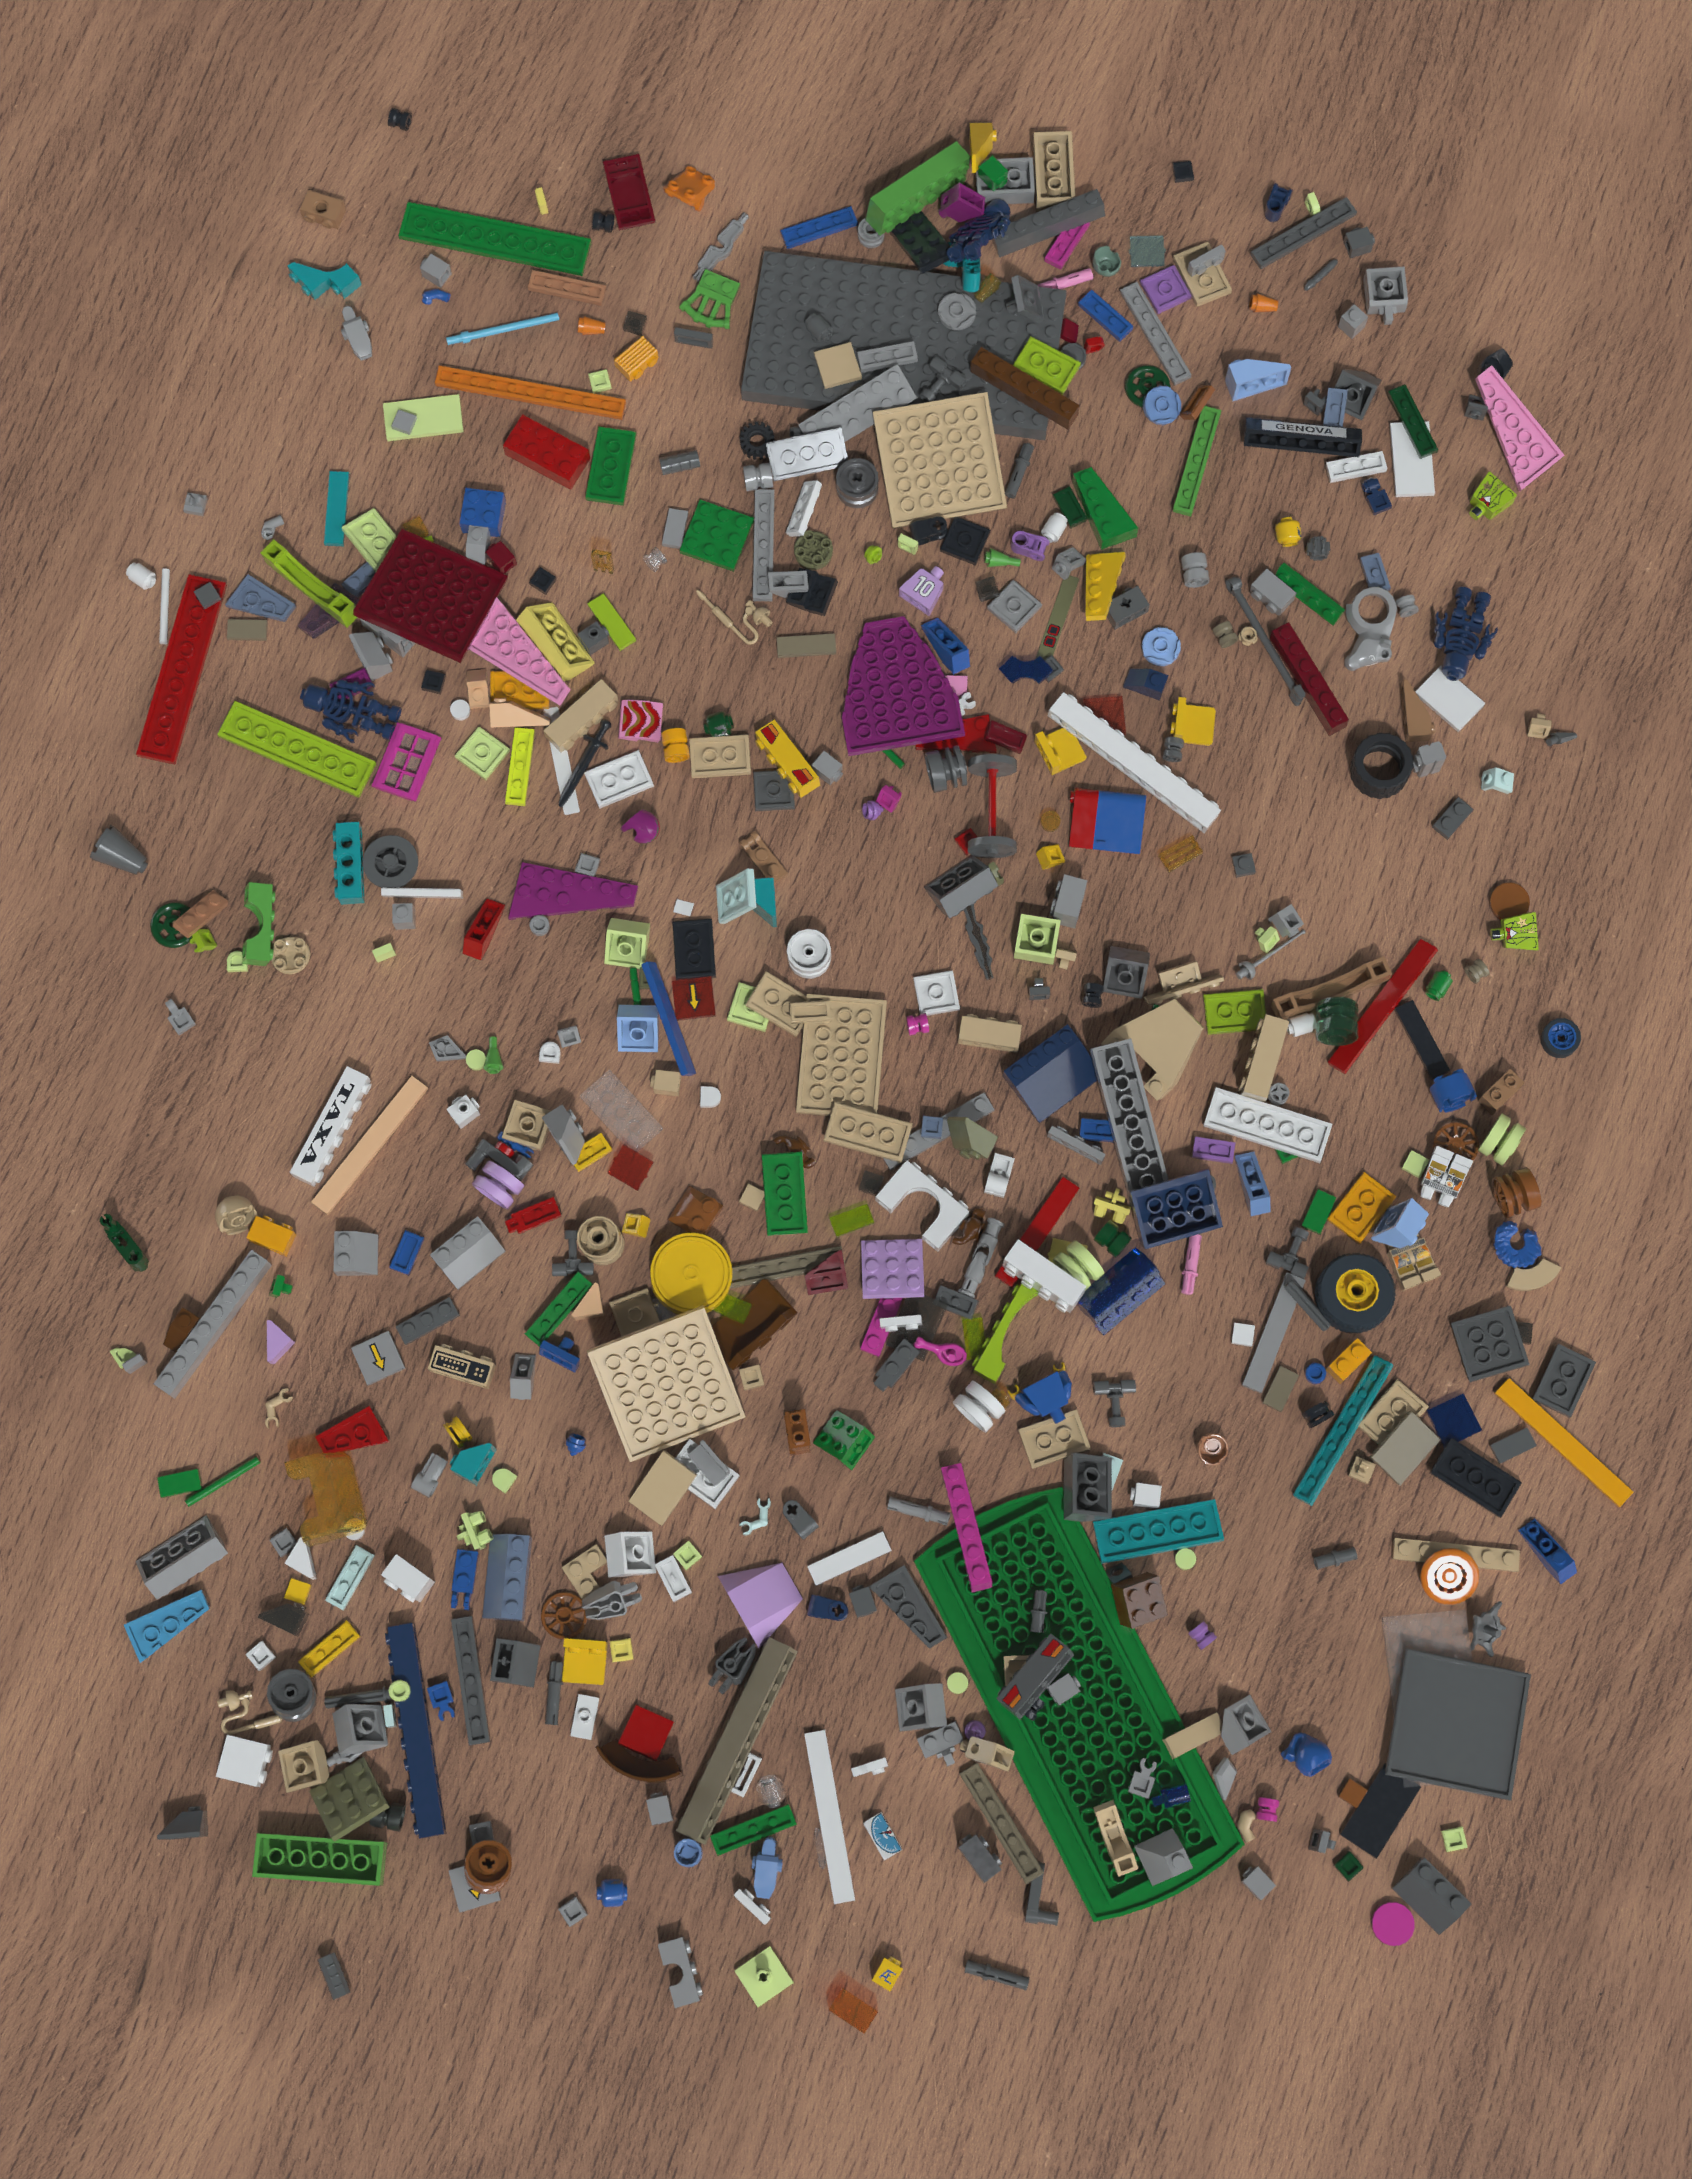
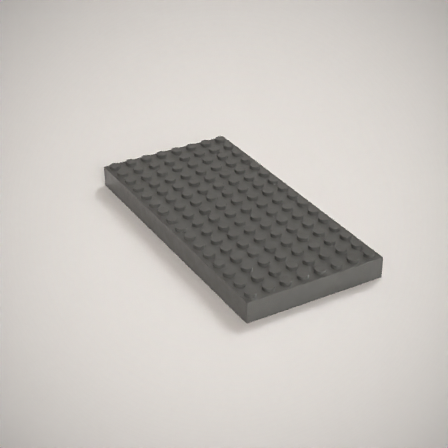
[741,251,1067,441]

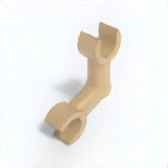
[265,1388,293,1429]

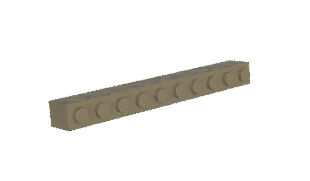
[676,1637,798,1845]

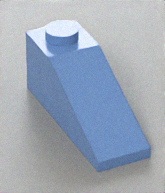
[1235,1152,1271,1216]

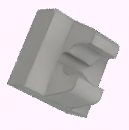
[183,492,208,516]

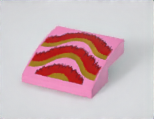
[618,700,663,743]

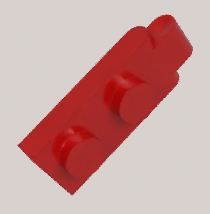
[505,1197,562,1234]

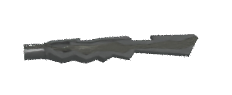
[962,904,994,980]

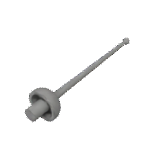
[1236,930,1305,980]

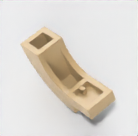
[1093,1800,1138,1877]

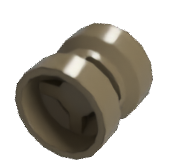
[1213,621,1239,648]

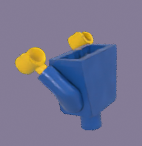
[1008,1362,1072,1424]

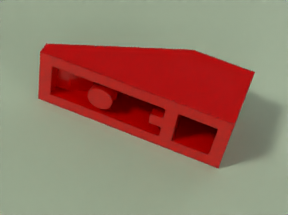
[462,899,505,960]

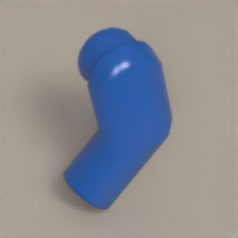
[422,289,451,305]

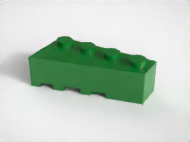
[1072,467,1138,550]

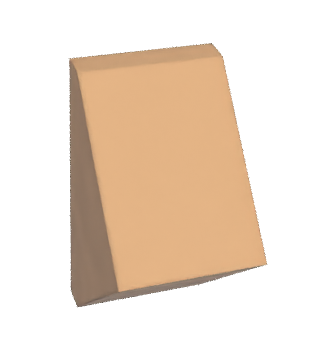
[571,1282,604,1321]

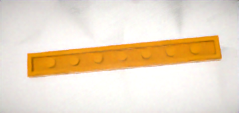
[1494,1378,1634,1508]

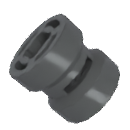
[1162,737,1184,762]

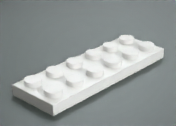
[1204,1087,1332,1163]

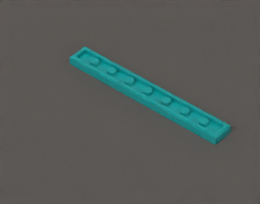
[1293,1355,1394,1506]

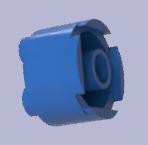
[1429,1069,1477,1113]

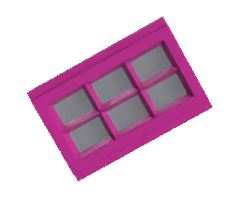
[372,722,442,802]

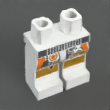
[1420,1146,1473,1208]

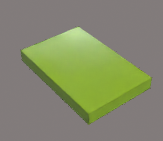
[1013,336,1081,395]
[1203,989,1266,1035]

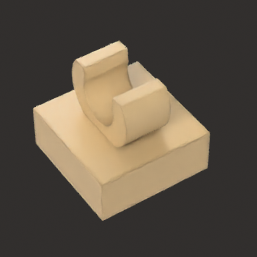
[1527,713,1551,739]
[1056,948,1077,970]
[1348,1456,1376,1484]

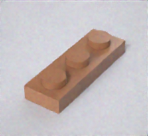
[173,890,228,938]

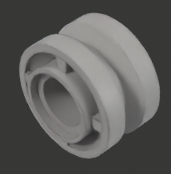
[858,218,884,248]

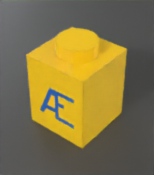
[872,1956,903,1992]

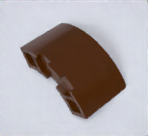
[712,1278,798,1370]
[595,1739,683,1783]

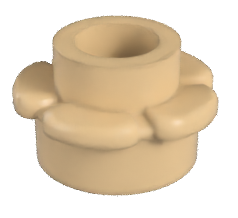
[1238,627,1258,646]

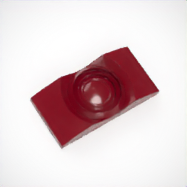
[603,154,656,231]

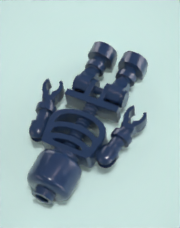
[947,199,1011,263]
[1434,587,1498,681]
[300,680,402,743]

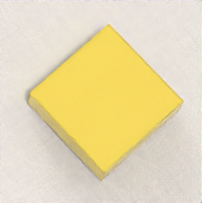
[535,187,548,215]
[610,1638,634,1663]

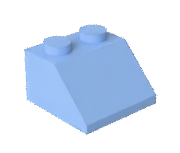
[617,1005,659,1052]
[1371,1198,1429,1248]

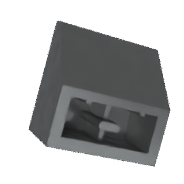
[490,1638,541,1688]

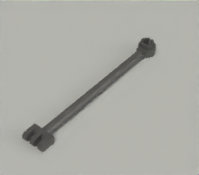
[1225,577,1305,706]

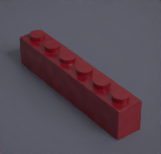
[1270,622,1349,736]

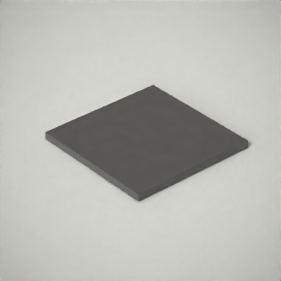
[1385,1648,1531,1801]

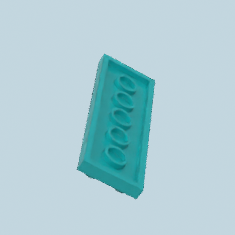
[1093,1499,1224,1564]

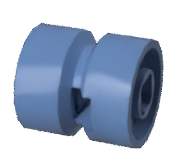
[674,1839,703,1867]

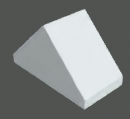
[285,1537,317,1580]

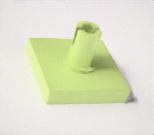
[735,1946,794,2007]

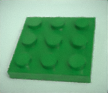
[679,500,754,572]

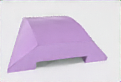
[718,1563,803,1649]

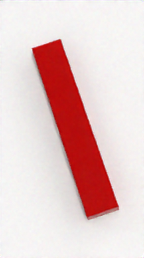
[995,1177,1080,1288]

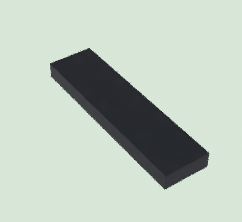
[1394,1000,1450,1080]

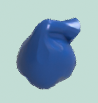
[1280,1733,1332,1777]

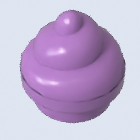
[862,800,884,820]
[964,1720,986,1740]

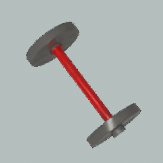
[968,754,1017,858]

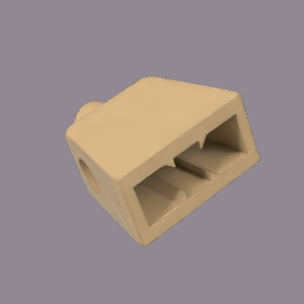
[960,1736,1015,1771]

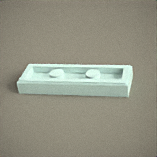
[325,1545,375,1611]

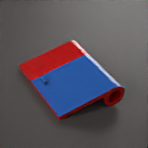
[1069,788,1146,854]

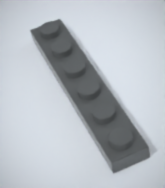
[1250,197,1357,270]
[451,1616,490,1746]

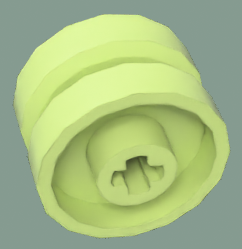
[1478,1113,1526,1166]
[1053,1240,1104,1291]

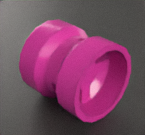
[906,1013,929,1036]
[1256,1797,1279,1822]

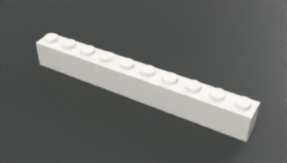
[1048,692,1221,833]

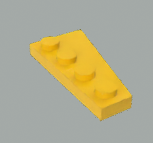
[1085,552,1126,621]

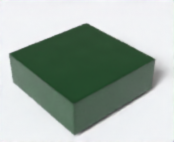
[1333,1851,1364,1882]

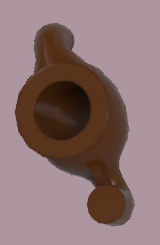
[773,1135,816,1169]
[952,1208,986,1245]

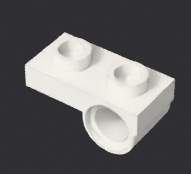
[984,1153,1015,1198]

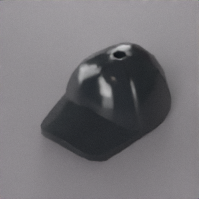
[1477,349,1513,379]

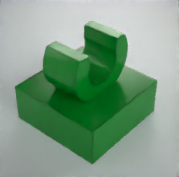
[269,1274,293,1298]

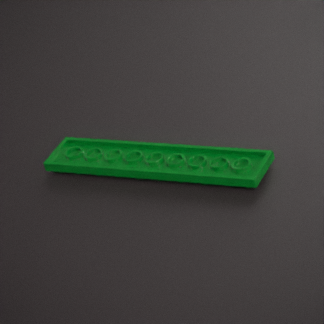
[398,202,592,276]

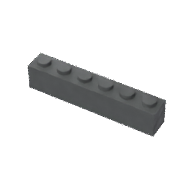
[992,189,1105,258]

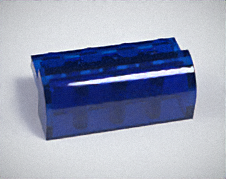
[1077,1247,1165,1336]

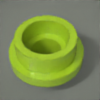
[864,545,882,564]

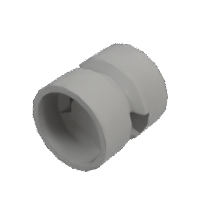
[743,463,773,491]
[1181,552,1210,588]

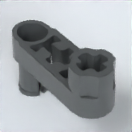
[465,1139,534,1181]
[1021,1861,1059,1926]

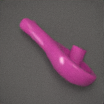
[914,1337,967,1366]

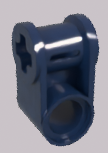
[1264,183,1293,222]
[807,1595,848,1621]

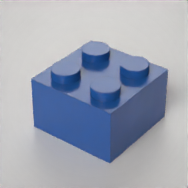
[459,488,506,537]

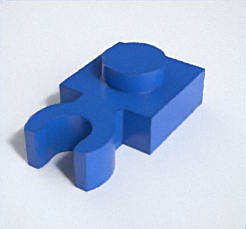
[427,1681,455,1722]

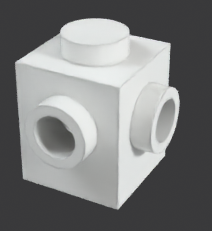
[447,1095,480,1129]

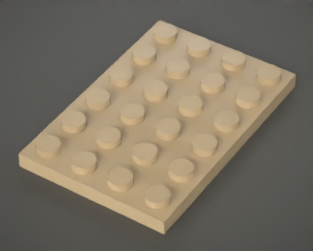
[796,994,887,1116]

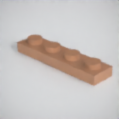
[528,270,606,306]

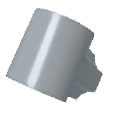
[411,1453,448,1498]

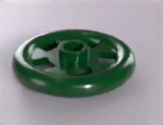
[1125,365,1171,408]
[150,902,193,948]

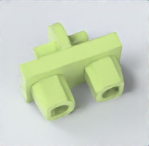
[456,1511,494,1550]

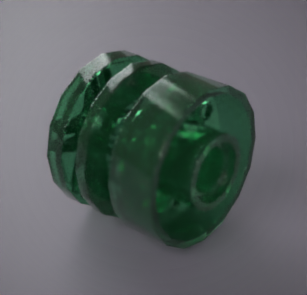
[1316,997,1359,1046]

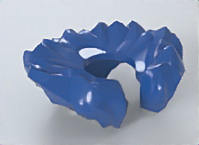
[1494,1221,1542,1268]

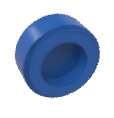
[1305,1363,1326,1384]

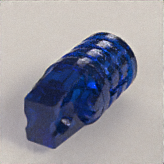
[1151,1783,1191,1809]

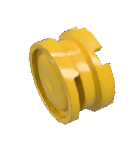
[443,1415,473,1448]

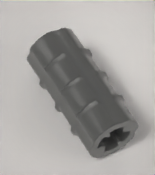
[659,450,700,475]
[317,1952,351,2000]

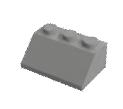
[430,1216,506,1290]

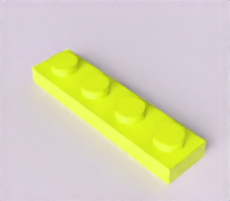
[505,727,535,806]

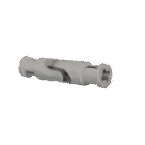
[958,1218,1005,1299]

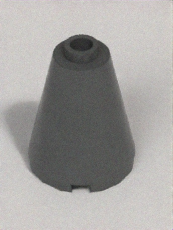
[90,825,148,875]

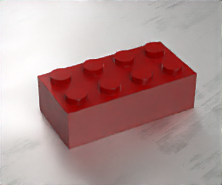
[503,414,591,490]

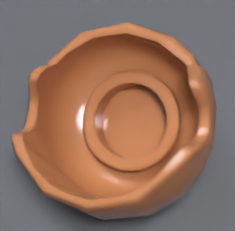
[1197,1433,1228,1465]

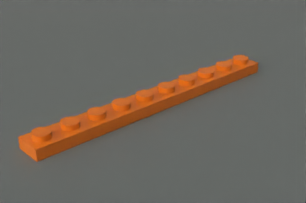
[435,366,626,420]

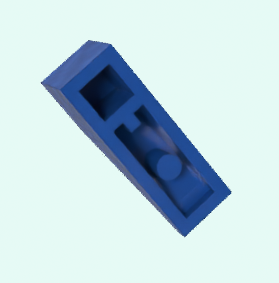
[921,618,970,674]

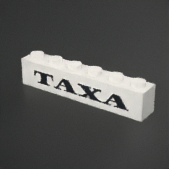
[290,1066,371,1187]

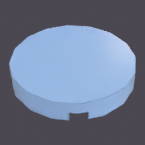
[1142,627,1181,666]

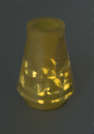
[974,273,1001,303]

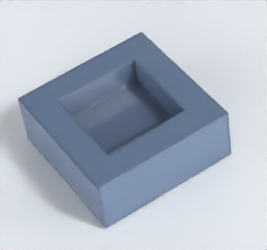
[921,1116,943,1139]

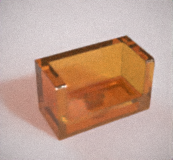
[828,1987,878,2034]

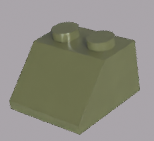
[947,1117,998,1160]

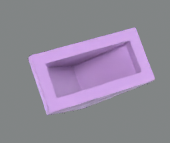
[267,1320,295,1364]

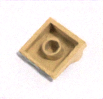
[502,1100,551,1151]
[278,1741,329,1793]

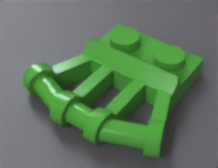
[679,269,741,329]

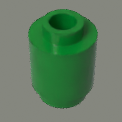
[1425,970,1453,1001]

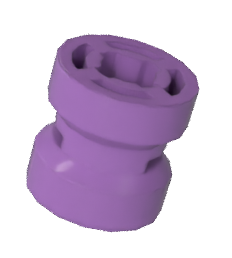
[1188,1621,1217,1650]

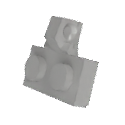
[917,1722,963,1767]

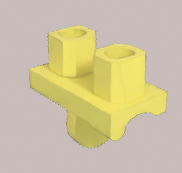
[1094,1188,1131,1224]

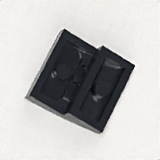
[786,567,838,616]

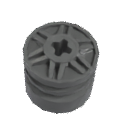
[925,745,967,793]

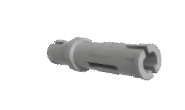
[887,1496,951,1526]

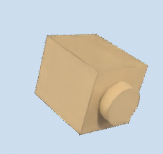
[650,1070,681,1096]

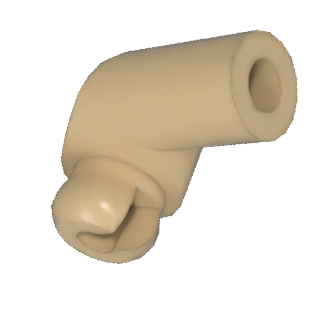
[1237,1809,1256,1843]

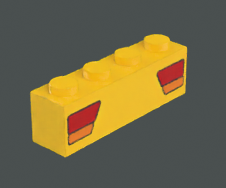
[755,719,820,798]

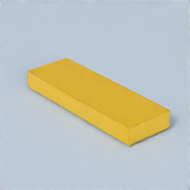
[298,1620,361,1678]

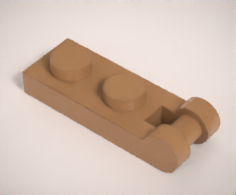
[739,831,788,885]

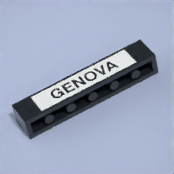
[1244,418,1362,457]

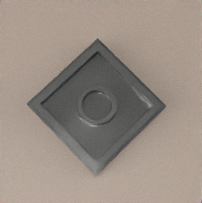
[753,771,795,811]

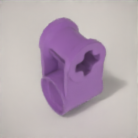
[1011,531,1050,561]

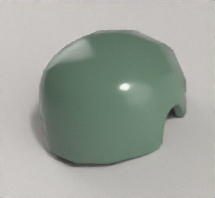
[1092,246,1121,277]

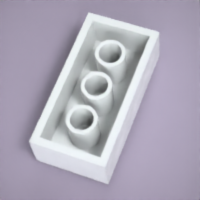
[1002,1240,1086,1313]

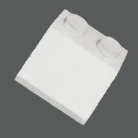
[605,1532,656,1577]

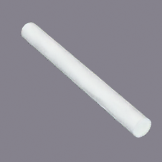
[159,569,170,644]

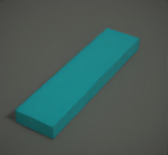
[324,471,350,546]

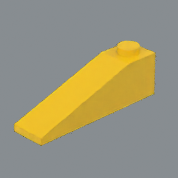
[970,123,997,173]

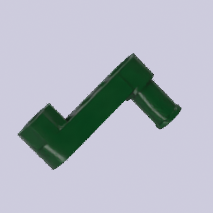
[100,1214,149,1272]

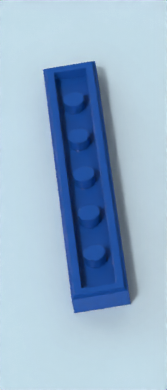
[641,961,696,1076]

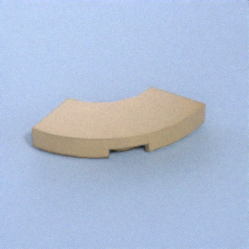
[1506,1259,1562,1291]

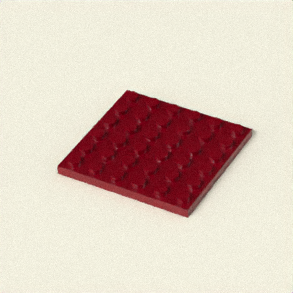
[353,529,508,663]

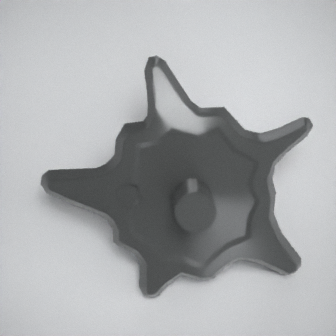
[1470,1601,1506,1657]

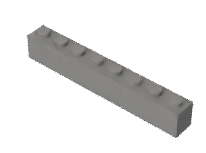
[154,1250,272,1399]

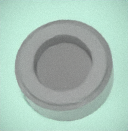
[529,915,550,936]

